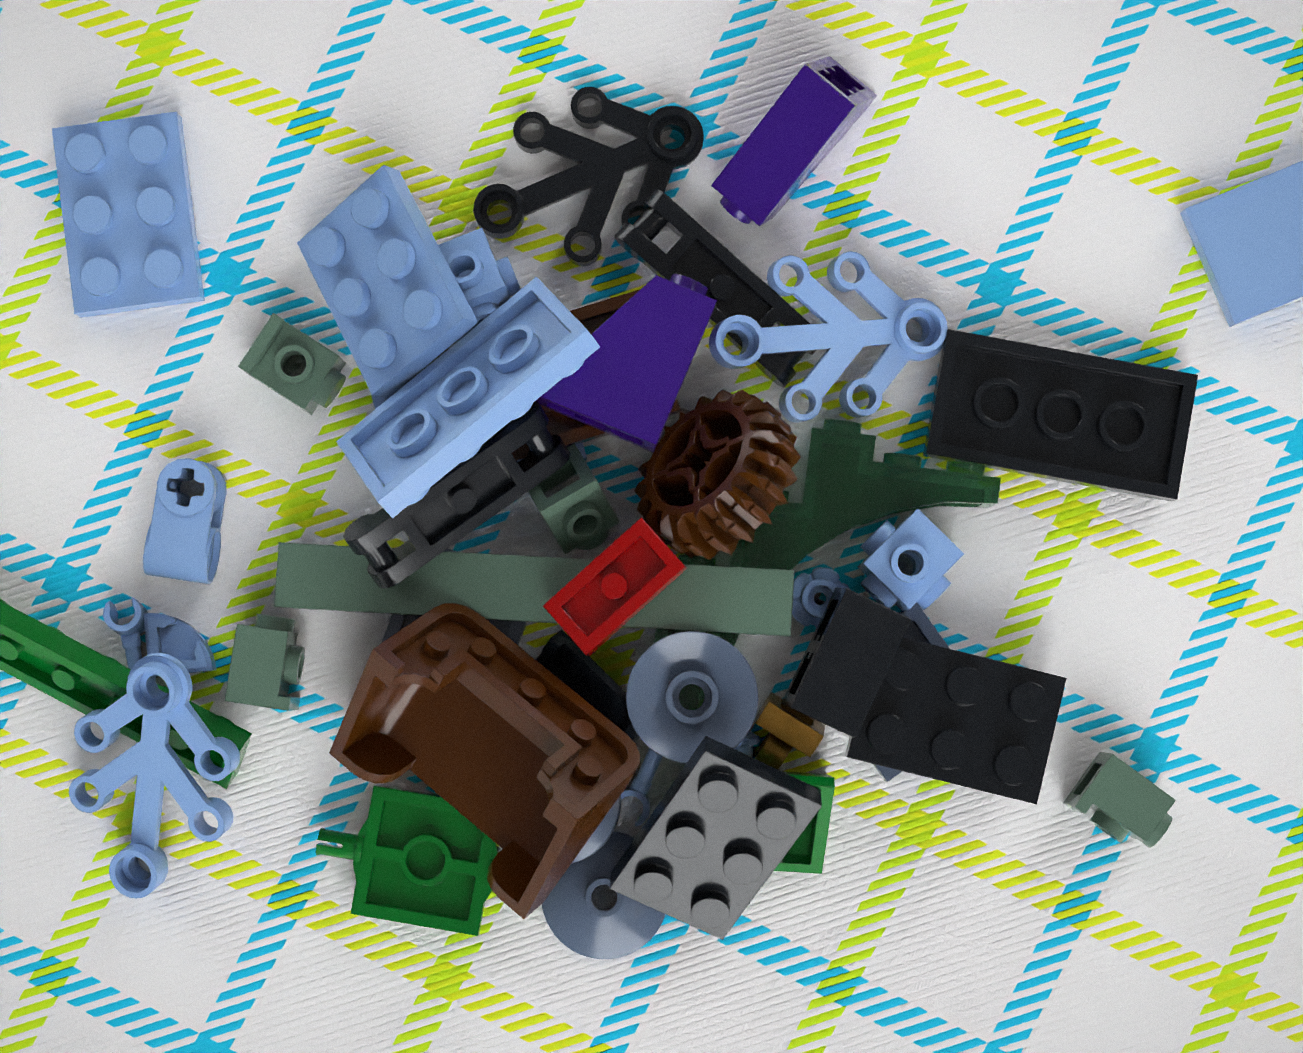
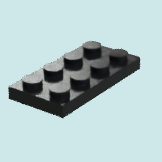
[923,329,1198,502]

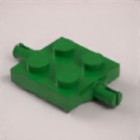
[316,784,499,936]

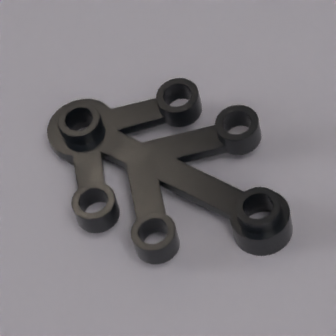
[473,87,704,266]

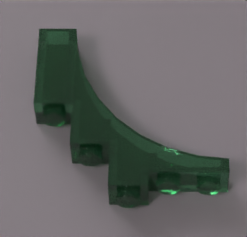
[654,419,1001,710]

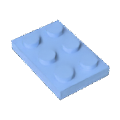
[52,112,205,318]
[297,165,478,398]

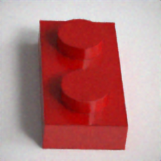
[543,517,687,656]

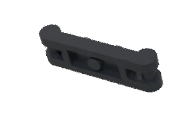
[614,189,817,388]
[343,401,571,589]

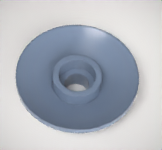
[626,631,758,763]
[542,831,665,959]

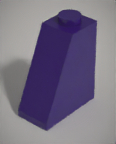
[711,56,877,226]
[536,274,717,453]

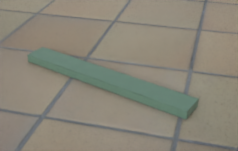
[274,542,795,637]

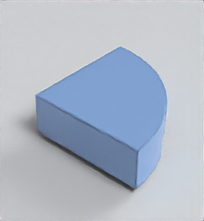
[143,613,217,677]

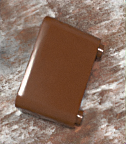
[329,603,640,919]

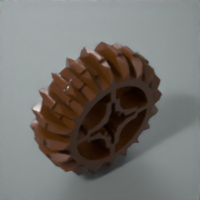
[634,389,801,560]

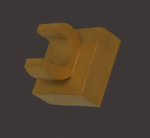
[755,692,825,770]

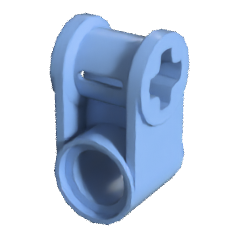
[143,458,227,585]

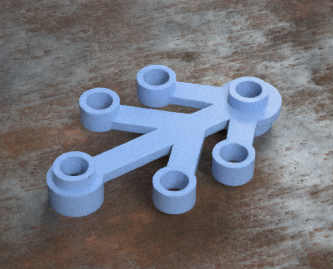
[709,251,948,423]
[69,653,240,899]

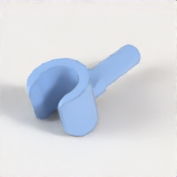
[103,597,148,669]
[621,748,663,826]

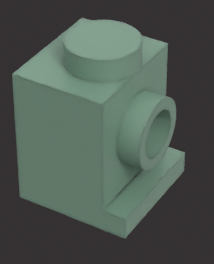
[238,313,346,415]
[528,444,620,554]
[224,614,305,711]
[1063,752,1176,848]

